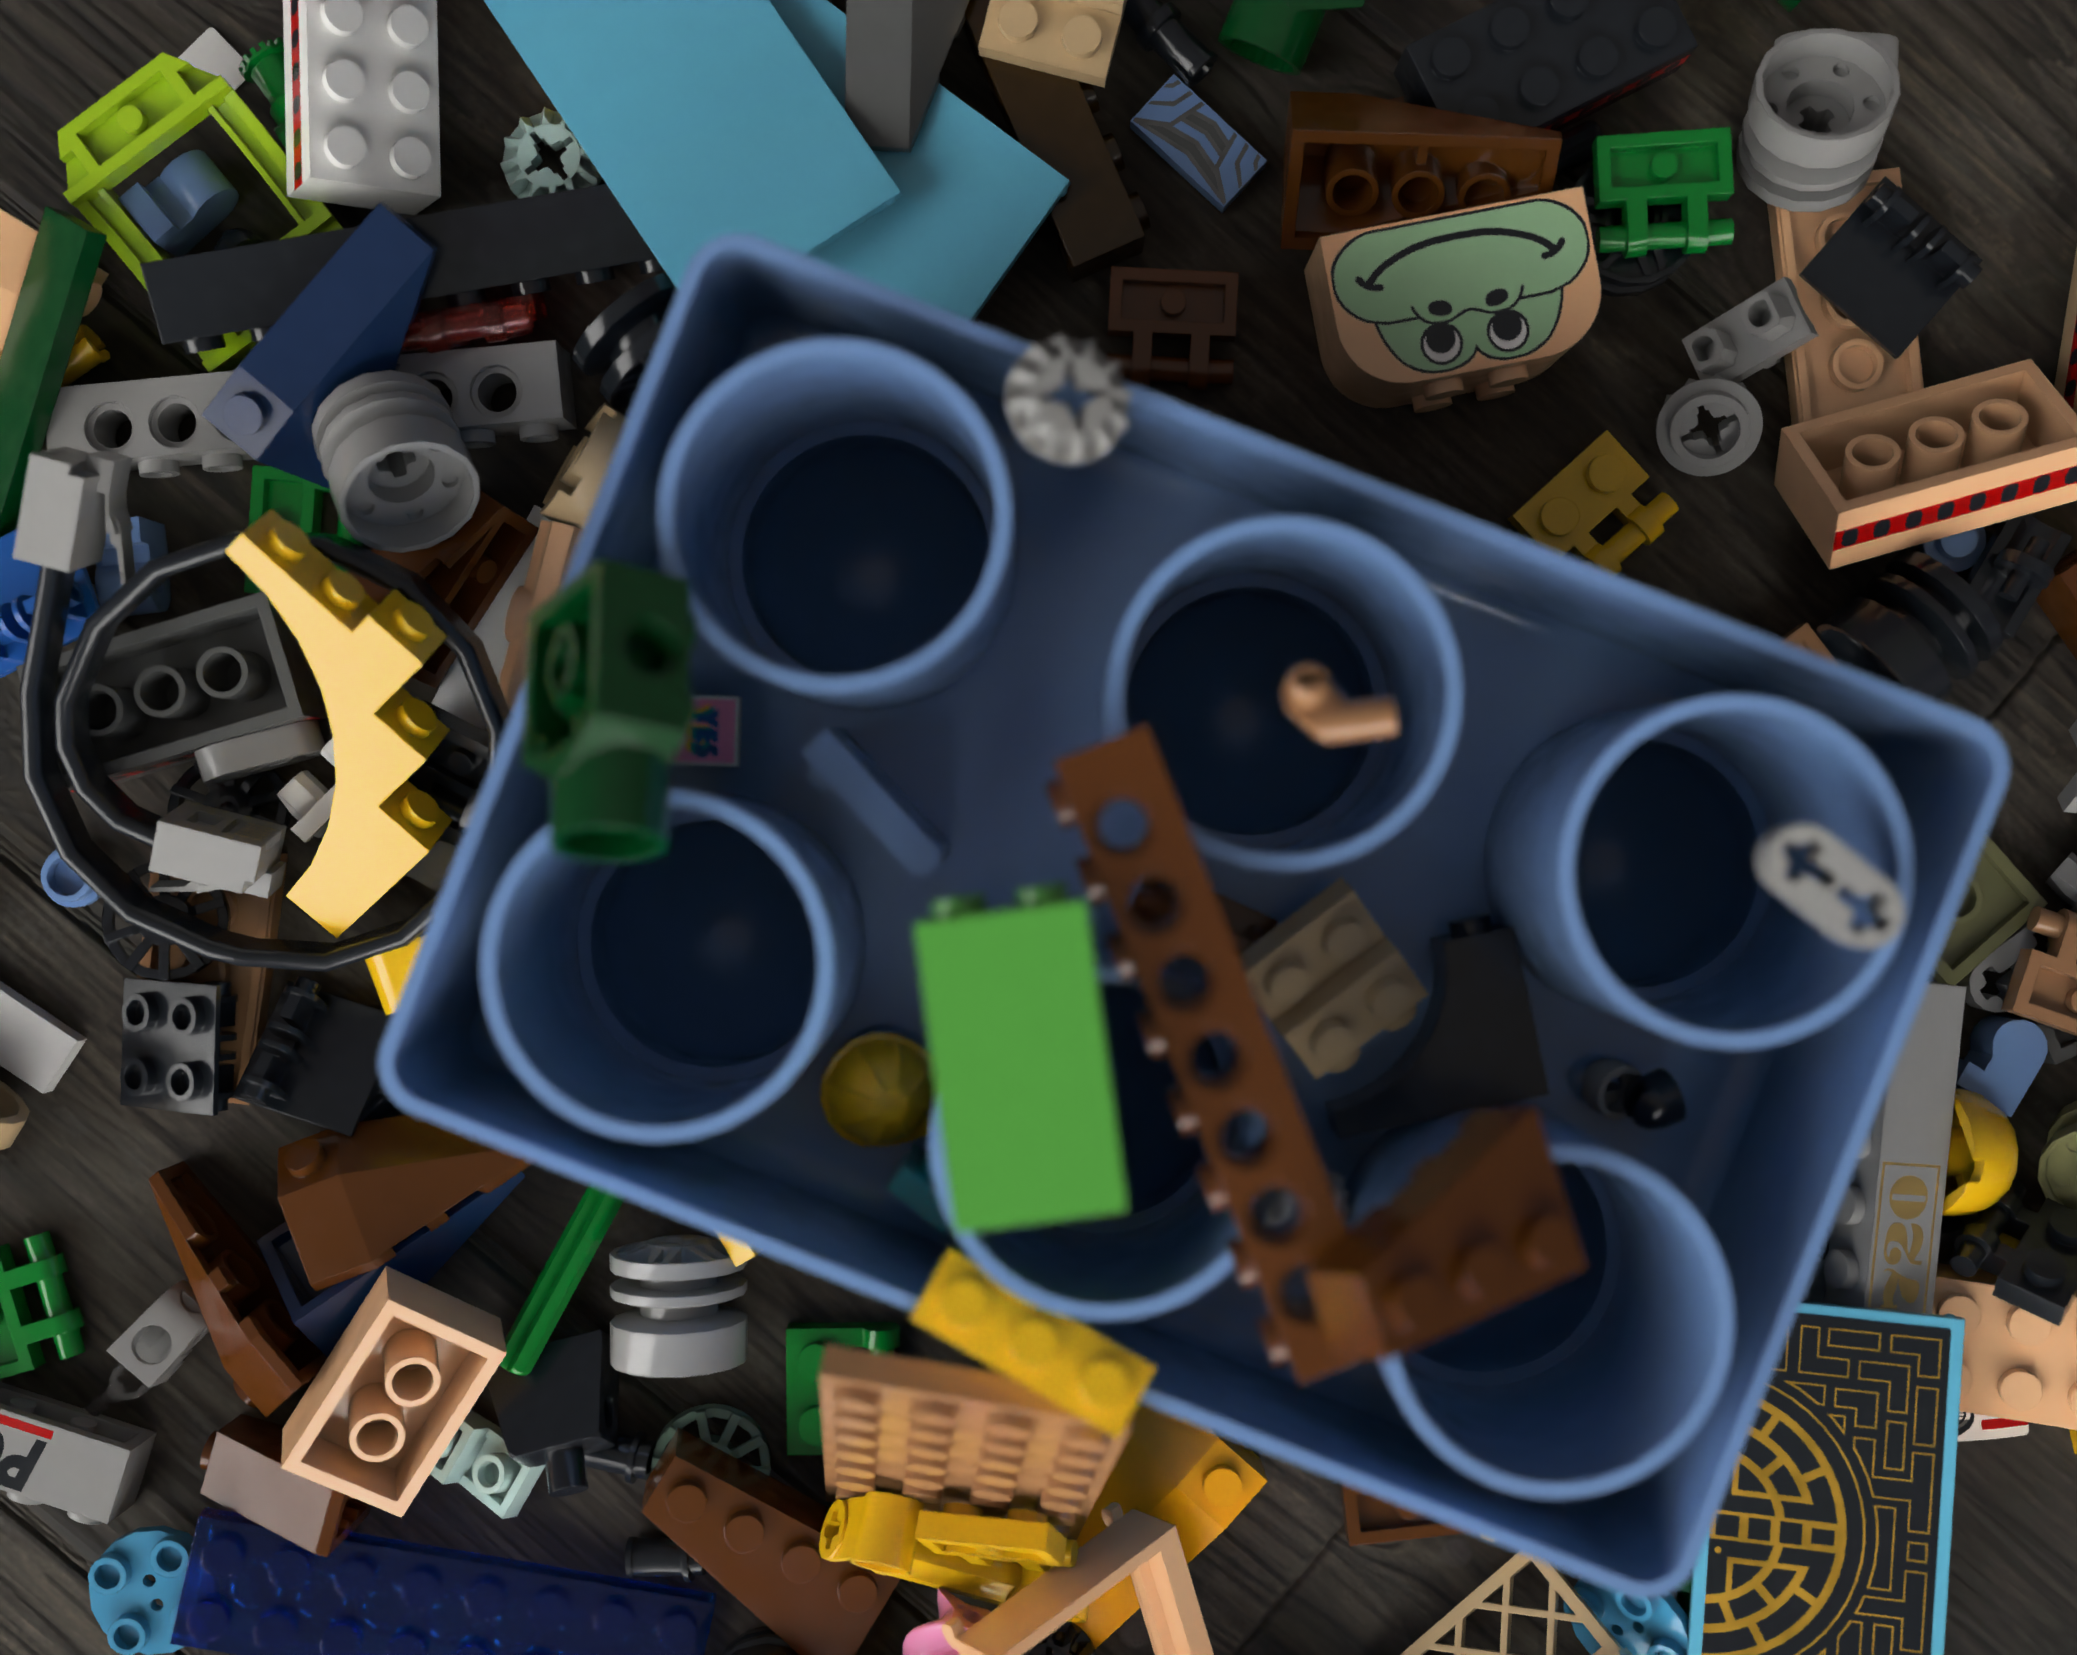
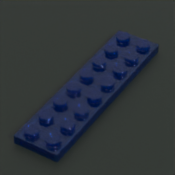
[170,1507,716,1655]

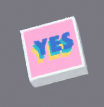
[670,695,742,767]

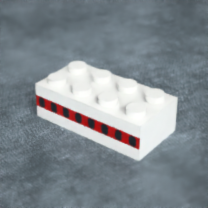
[283,0,441,215]

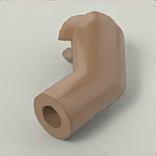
[1281,663,1397,744]

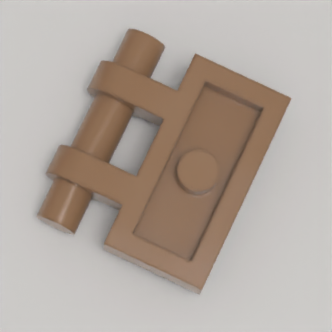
[2001,906,2077,1036]

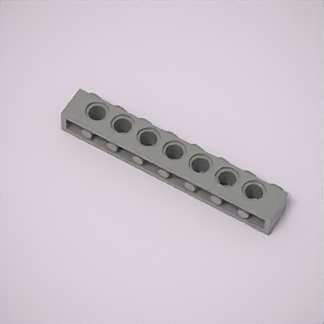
[46,340,577,478]

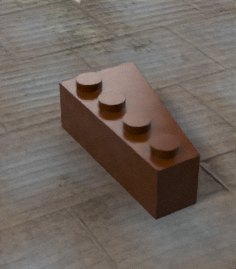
[641,1427,900,1655]

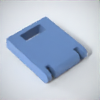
[800,728,951,877]

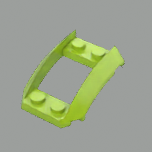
[57,52,343,373]

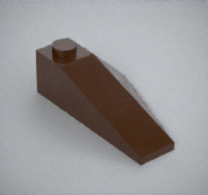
[1280,91,1563,250]

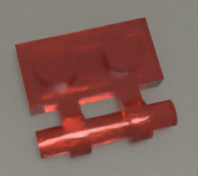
[402,292,548,354]

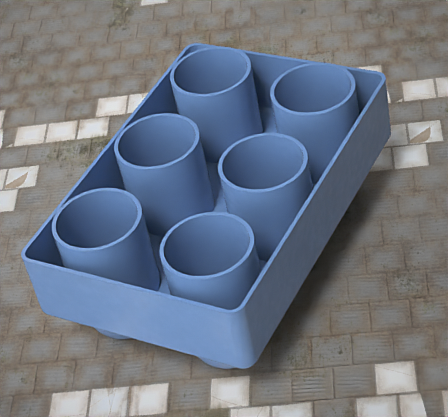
[378,233,2010,1598]

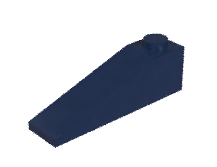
[201,201,438,489]
[257,1171,525,1358]

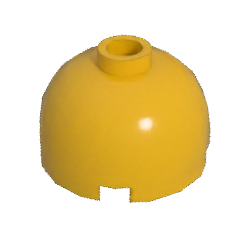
[1942,1088,2019,1216]

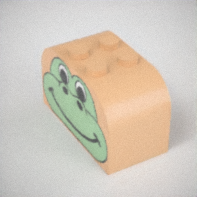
[1304,186,1601,413]

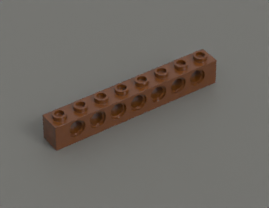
[1045,725,1366,1384]

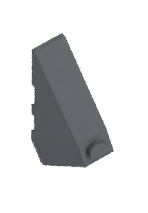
[845,0,970,152]

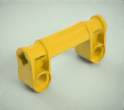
[819,1491,1089,1623]

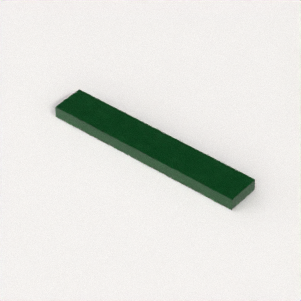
[0,206,107,537]

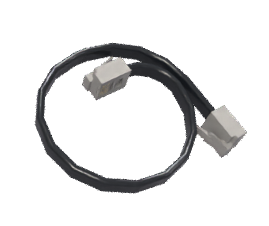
[13,446,511,972]

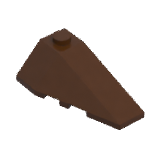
[277,1114,534,1291]
[148,1161,327,1417]

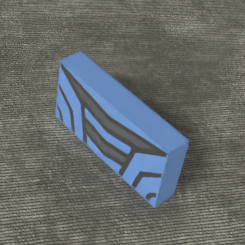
[1130,74,1267,213]

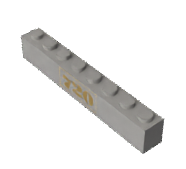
[1823,981,1966,1314]

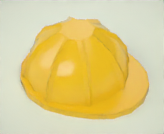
[819,1032,936,1146]

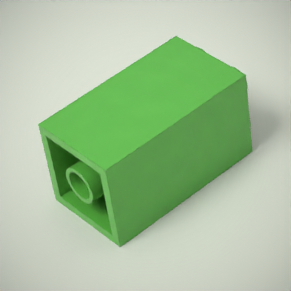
[913,881,1128,1234]

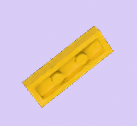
[910,1248,1157,1439]

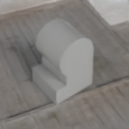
[106,1279,209,1388]

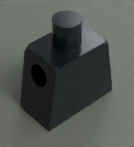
[488,1329,620,1497]

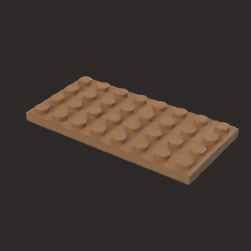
[819,1344,1134,1540]

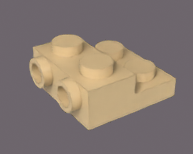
[978,0,1127,88]
[1239,877,1429,1080]

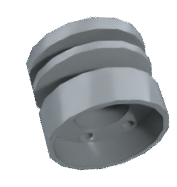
[1736,28,1900,212]
[311,370,480,553]
[610,1235,748,1378]

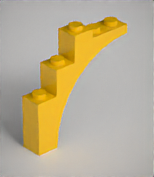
[225,508,453,938]

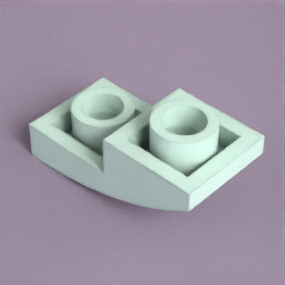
[430,1410,545,1519]

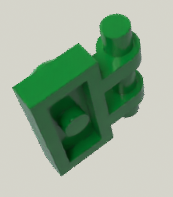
[1592,127,1734,258]
[0,1230,86,1379]

